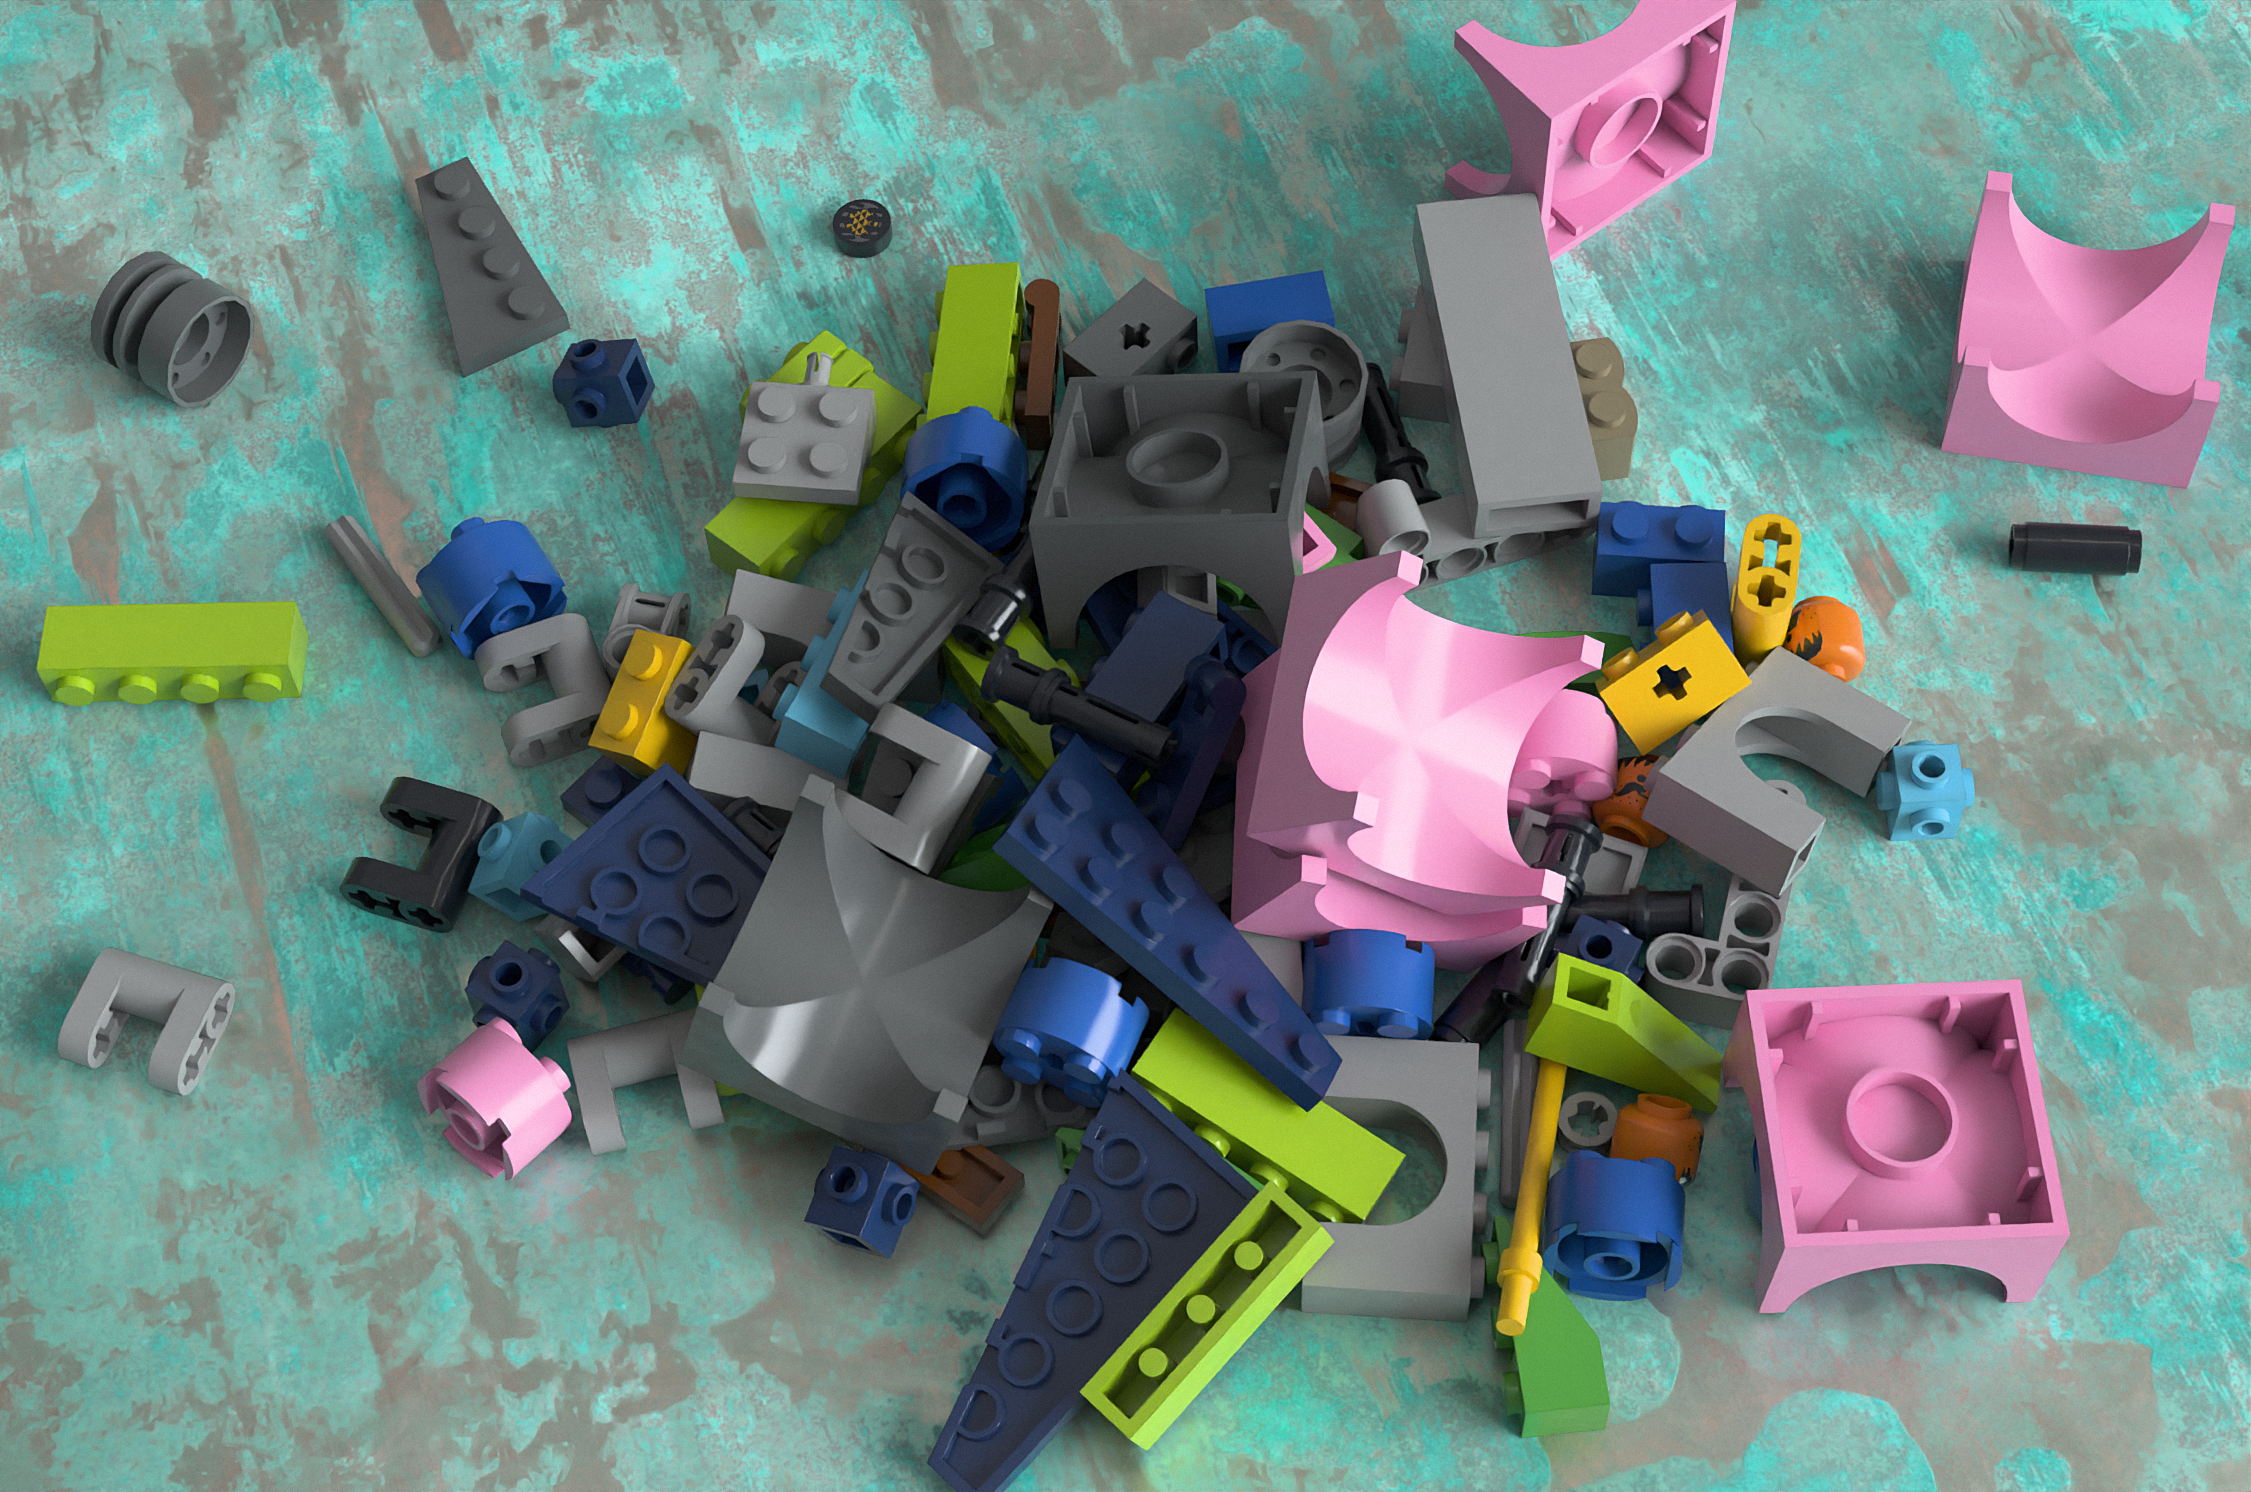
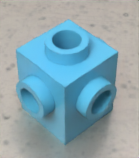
[1875,740,1975,841]
[468,812,575,922]

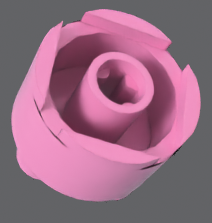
[1507,689,1619,823]
[417,1017,573,1180]

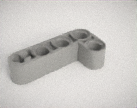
[1355,479,1596,595]
[1641,779,1807,1030]

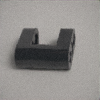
[339,776,504,933]

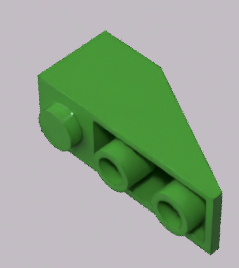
[1480,1216,1611,1438]

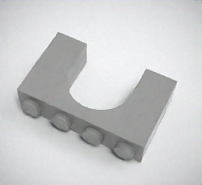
[686,569,868,828]
[1641,645,1912,898]
[1301,1034,1491,1322]

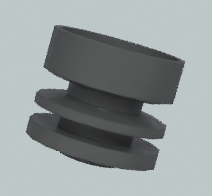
[91,251,255,408]
[1239,319,1368,473]

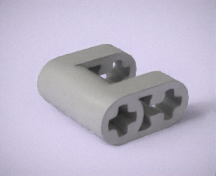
[474,613,612,767]
[664,614,807,748]
[835,701,992,875]
[58,947,235,1096]
[566,1007,725,1156]

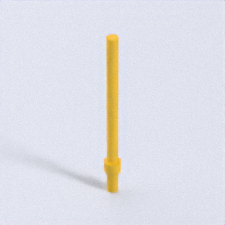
[1496,1057,1567,1336]

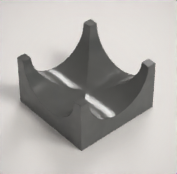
[1028,371,1331,649]
[679,773,1055,1177]

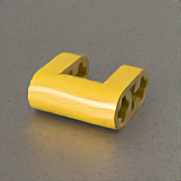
[1730,514,1802,669]

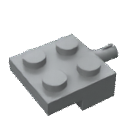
[732,352,878,505]

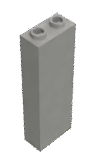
[1412,192,1603,539]

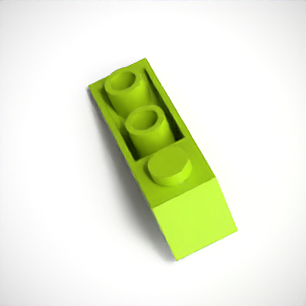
[1523,952,1722,1114]

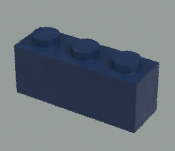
[1050,589,1229,795]

